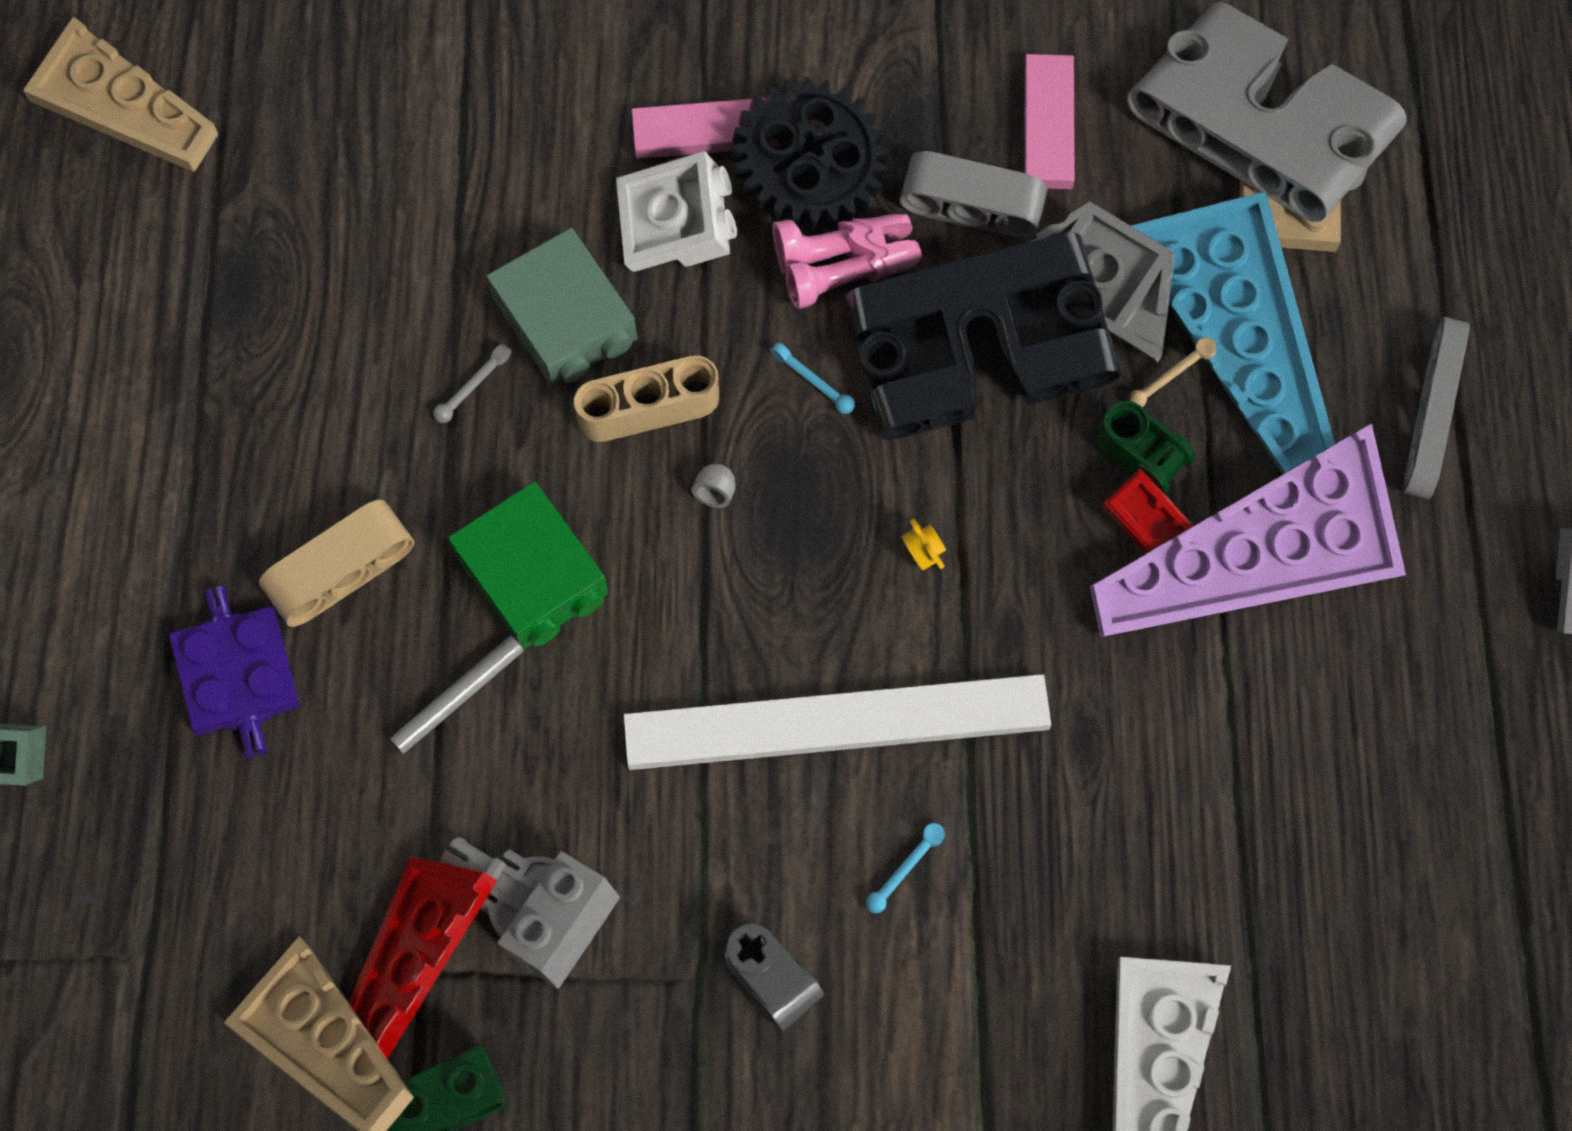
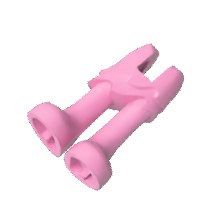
[773,214,922,310]

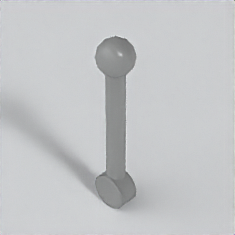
[433,344,511,423]

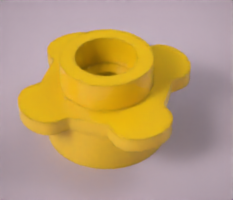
[901,518,946,571]

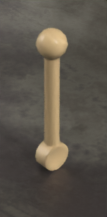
[1127,337,1216,408]

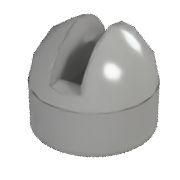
[691,464,736,508]

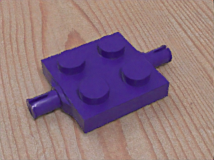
[169,586,301,758]

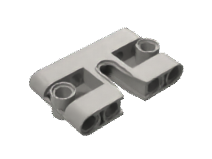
[1127,2,1407,222]

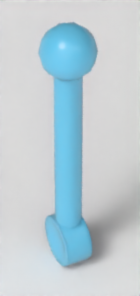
[770,342,855,414]
[865,823,945,913]

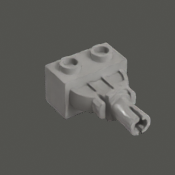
[441,837,620,989]

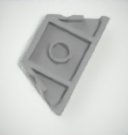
[1031,202,1175,363]

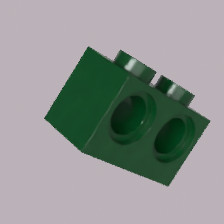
[389,1045,511,1131]

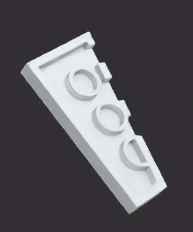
[1113,957,1231,1131]

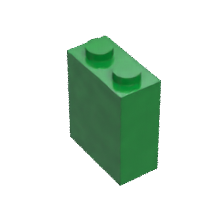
[448,482,609,650]

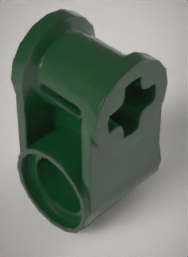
[1095,401,1196,494]

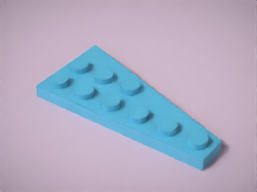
[1132,191,1335,474]

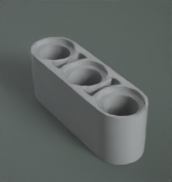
[899,151,1048,238]

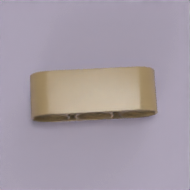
[574,356,719,442]
[259,500,414,627]

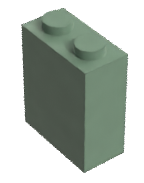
[486,228,637,388]

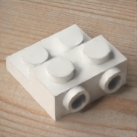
[616,151,737,272]

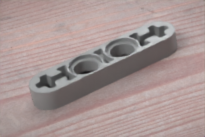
[1402,316,1470,500]

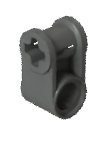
[725,923,824,1032]

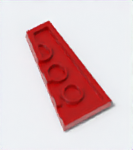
[348,856,498,1059]

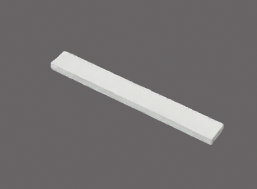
[624,674,1051,770]

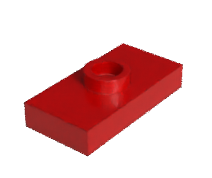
[1100,469,1194,554]

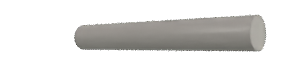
[389,635,524,754]

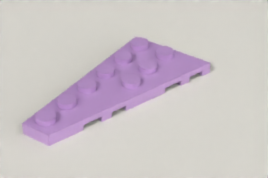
[1090,424,1406,637]

